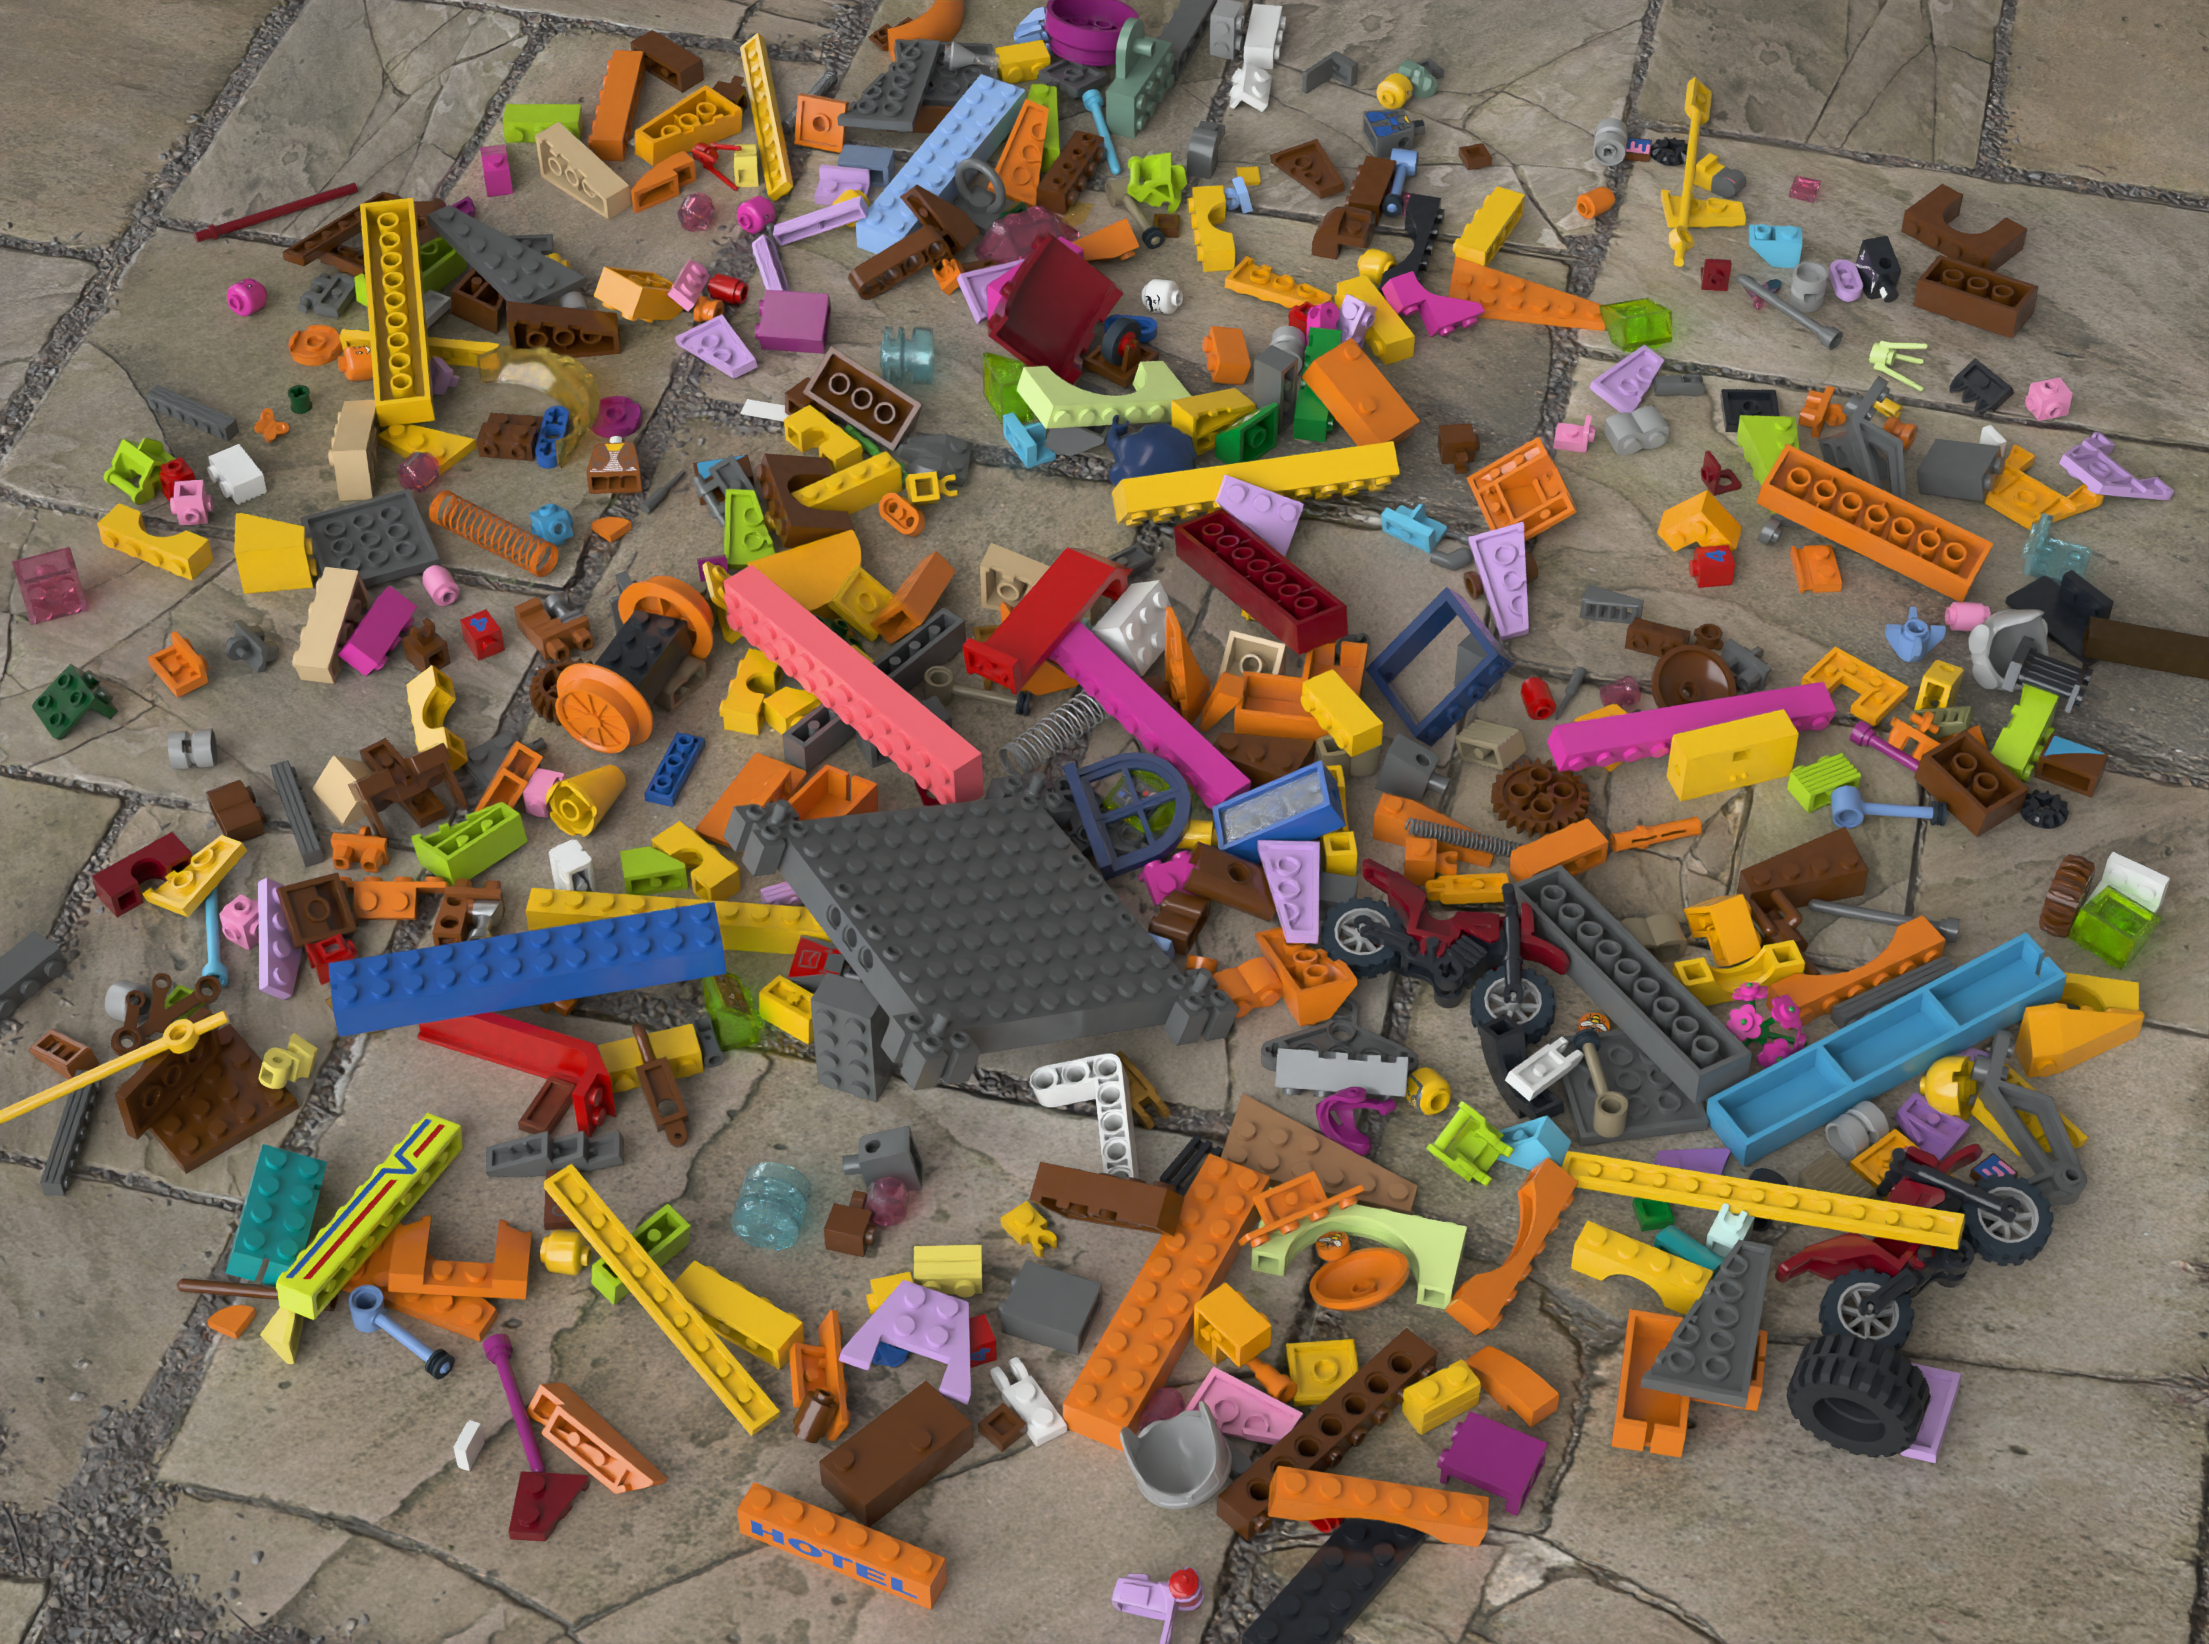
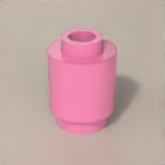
[422,565,460,606]
[1945,602,1991,631]

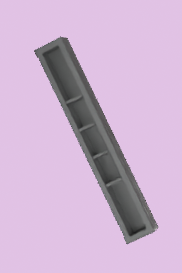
[270,760,326,867]
[1830,956,1957,1029]
[40,1070,102,1196]

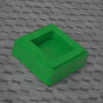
[1632,1198,1675,1232]

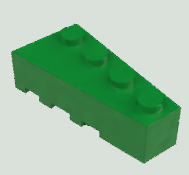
[1293,327,1342,442]

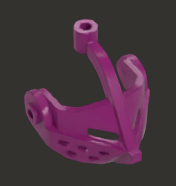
[1316,1086,1396,1155]

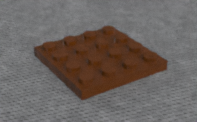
[117,1024,299,1174]

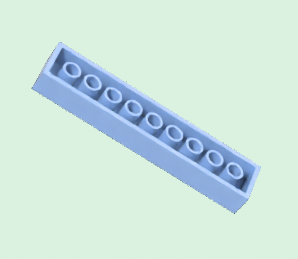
[856,74,1026,254]

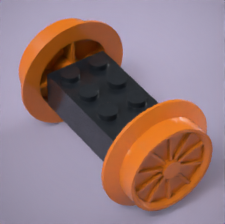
[555,576,714,754]

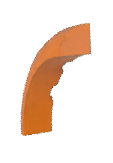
[888,0,965,62]

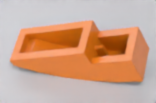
[631,150,696,213]
[474,741,543,812]
[1464,1346,1560,1427]

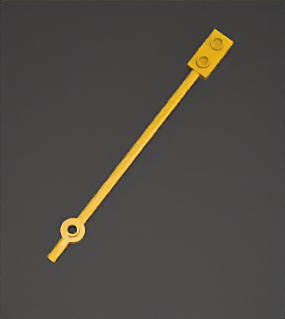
[1669,77,1712,267]
[0,1010,230,1124]

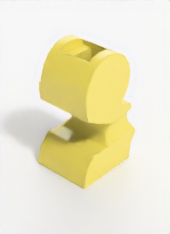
[734,144,759,187]
[258,1033,318,1089]

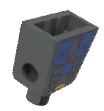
[1362,109,1425,158]

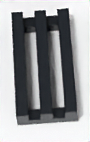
[1160,1134,1223,1197]

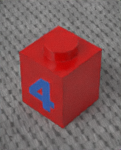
[1689,545,1735,588]
[460,609,505,661]
[969,1314,997,1368]

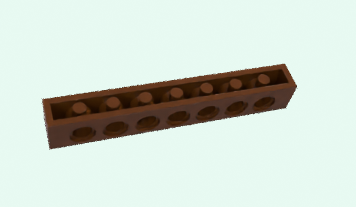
[1216,1328,1438,1541]

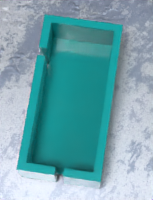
[225,1144,327,1286]

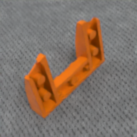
[388,1215,532,1300]

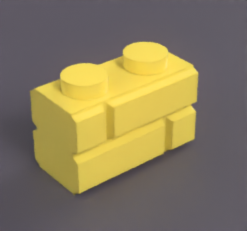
[914,1245,983,1298]

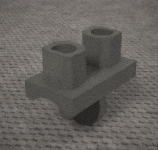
[225,619,279,673]
[1720,638,1772,692]

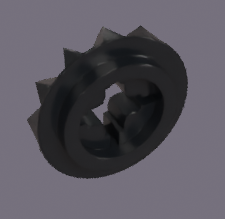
[1651,137,1688,166]
[2020,789,2069,829]

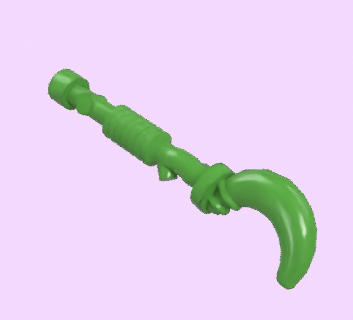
[844,425,909,484]

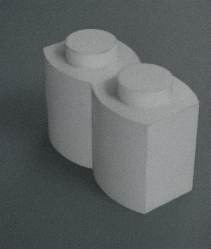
[1604,406,1670,455]

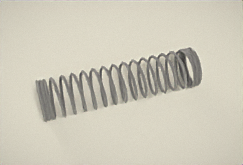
[999,690,1110,779]

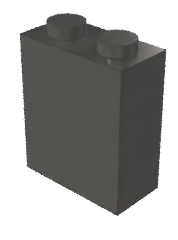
[1917,439,2005,501]
[997,1261,1102,1356]

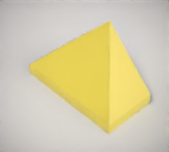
[260,1307,305,1364]

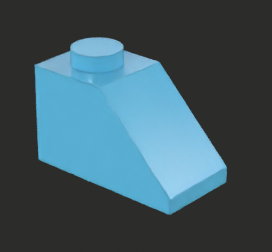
[1496,1116,1571,1170]

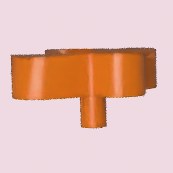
[254,408,289,443]

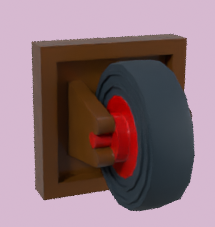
[1083,317,1159,389]

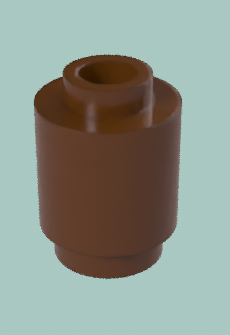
[793,1388,839,1443]

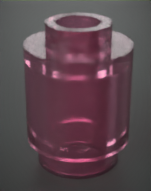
[1139,1387,1186,1431]

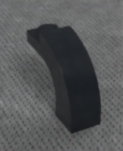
[1479,1014,1564,1120]

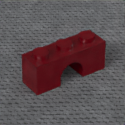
[92,832,192,918]

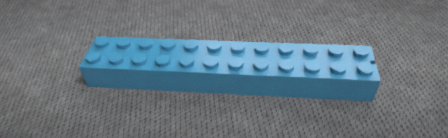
[1706,932,2067,1168]

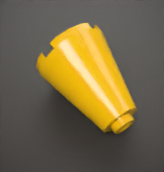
[545,764,626,837]

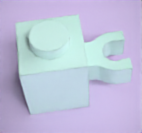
[1706,1203,1755,1259]

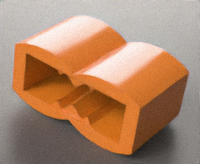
[1212,957,1283,1018]

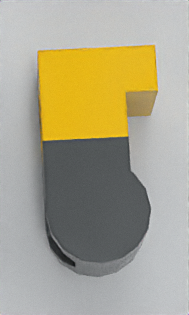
[1694,153,1746,199]

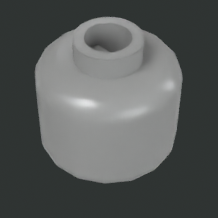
[105,980,153,1023]

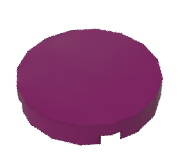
[587,396,643,438]

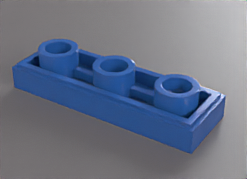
[644,732,705,807]

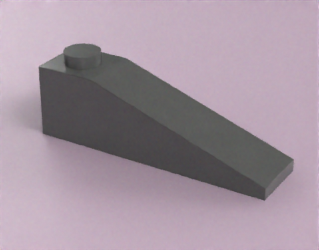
[1044,379,1111,457]

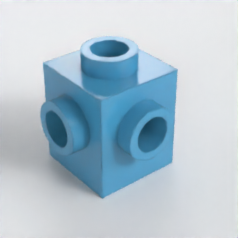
[529,504,574,546]

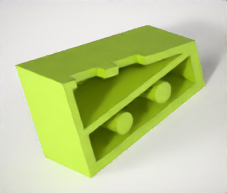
[1991,684,2059,783]
[411,802,528,886]

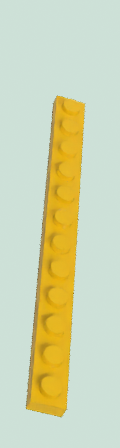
[1561,1151,1965,1250]

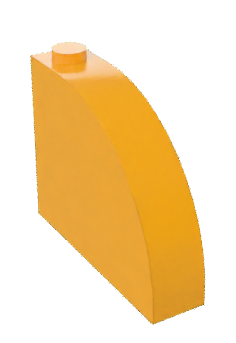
[747,529,862,619]

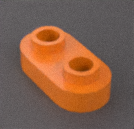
[879,493,925,537]

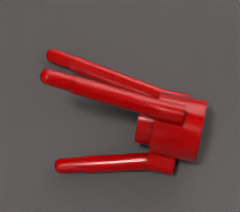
[692,142,742,191]

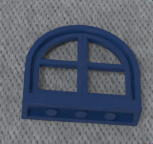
[1063,752,1192,881]

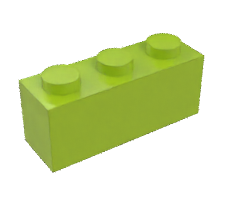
[502,104,584,143]
[591,1204,691,1305]

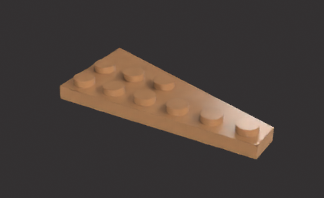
[1221,1093,1418,1215]

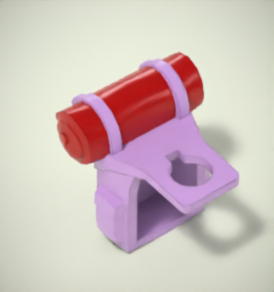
[1112,1566,1204,1644]

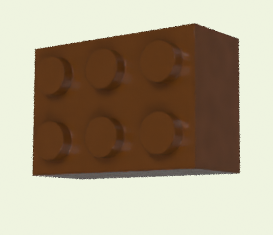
[1914,730,2029,837]

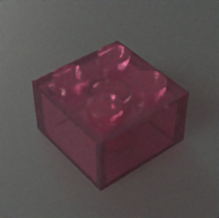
[12,547,88,625]

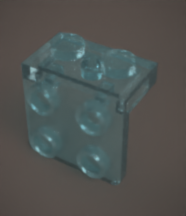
[2021,513,2092,584]

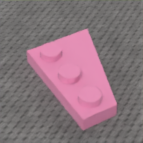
[1184,1366,1303,1445]

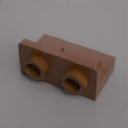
[1625,617,1691,657]

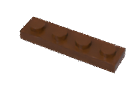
[360,738,447,828]

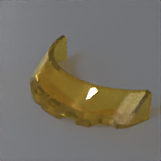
[477,345,600,468]

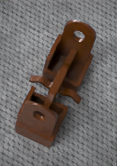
[348,742,468,848]

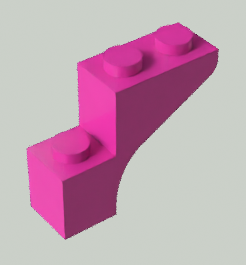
[1381,271,1485,337]

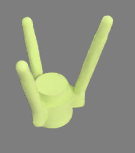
[1869,340,1928,392]

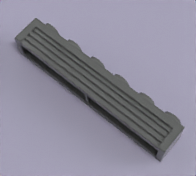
[146,385,239,442]

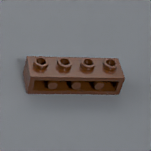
[1036,130,1107,215]

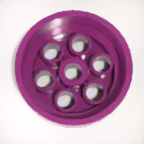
[1044,0,1139,66]

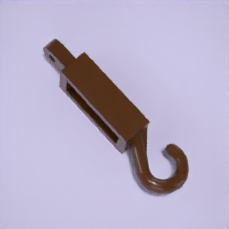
[632,1023,689,1148]

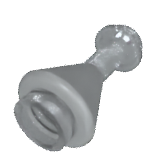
[943,41,999,71]

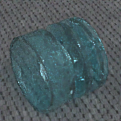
[880,326,934,385]
[730,1162,812,1250]

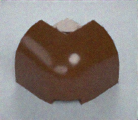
[1311,206,1375,260]

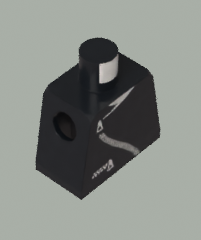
[1855,236,1901,303]

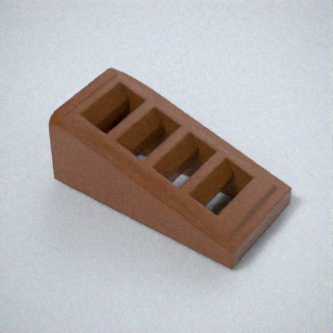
[29,1029,99,1080]

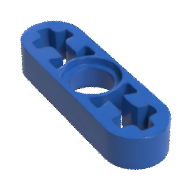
[535,406,570,469]

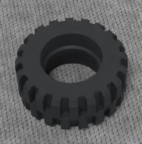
[1786,1333,1931,1458]

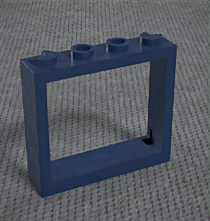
[1365,587,1514,747]

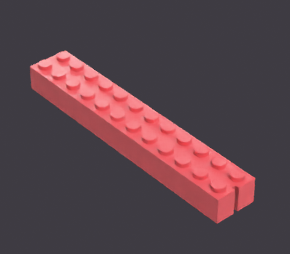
[724,565,984,805]

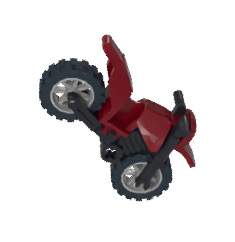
[1321,858,1570,1048]
[1775,1144,2054,1353]

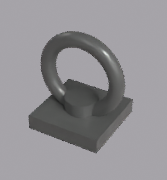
[952,158,1015,237]

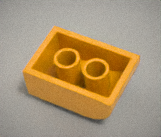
[594,266,684,323]

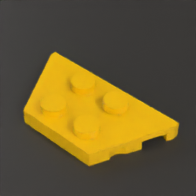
[1971,1063,2089,1157]

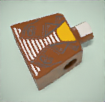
[587,436,642,494]

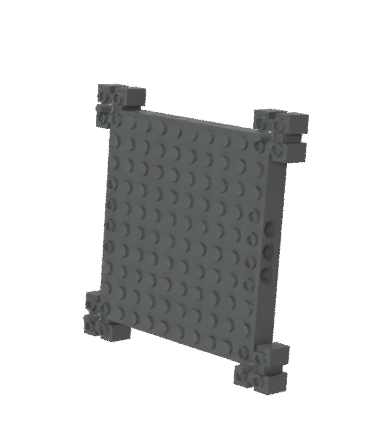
[724,771,1239,1090]

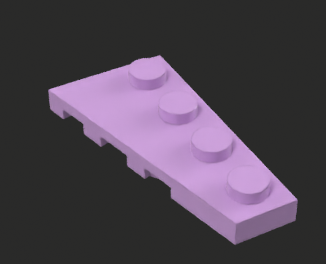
[1468,522,1529,641]

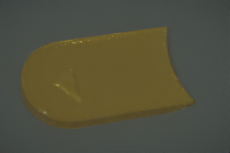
[1063,201,1094,226]

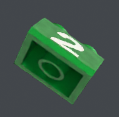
[1215,402,1279,465]

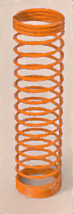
[429,490,558,577]

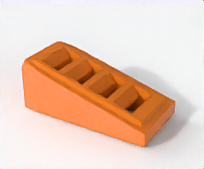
[1200,672,1245,732]

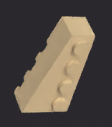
[328,400,380,501]

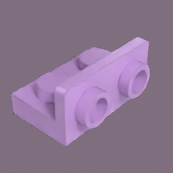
[814,165,871,205]
[1336,294,1377,349]

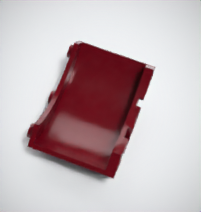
[986,230,1124,385]

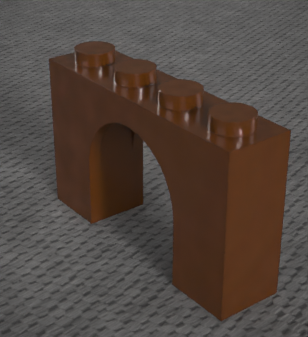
[1901,184,2027,272]
[756,453,855,548]

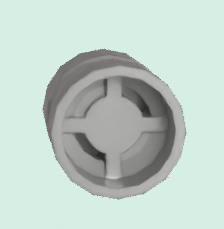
[1593,118,1628,166]
[1789,261,1828,312]
[1270,326,1306,373]
[168,728,217,770]
[1825,1101,1889,1160]

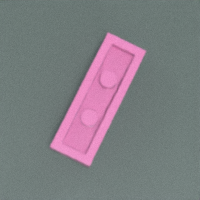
[667,259,711,311]

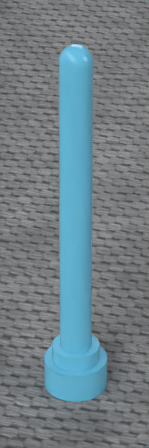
[1082,89,1121,175]
[202,887,228,989]

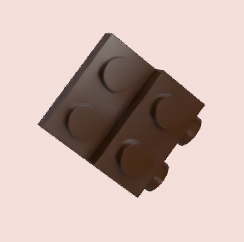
[477,413,543,461]
[276,872,358,949]

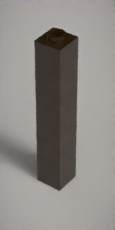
[2082,616,2209,680]

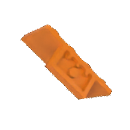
[695,753,807,853]

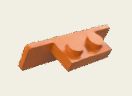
[339,876,451,920]
[1238,1171,1365,1248]
[789,1310,851,1441]

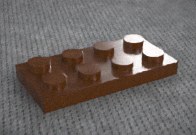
[115,1006,223,1140]

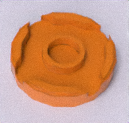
[288,325,343,366]

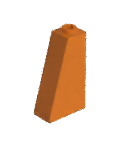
[870,551,956,645]

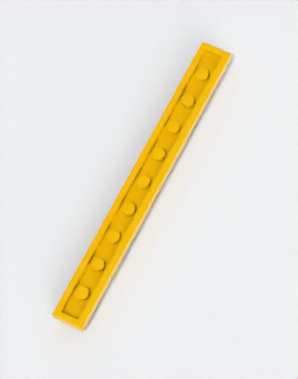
[740,33,794,201]
[544,1163,780,1436]

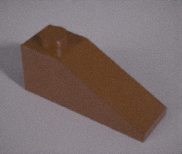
[900,185,980,255]

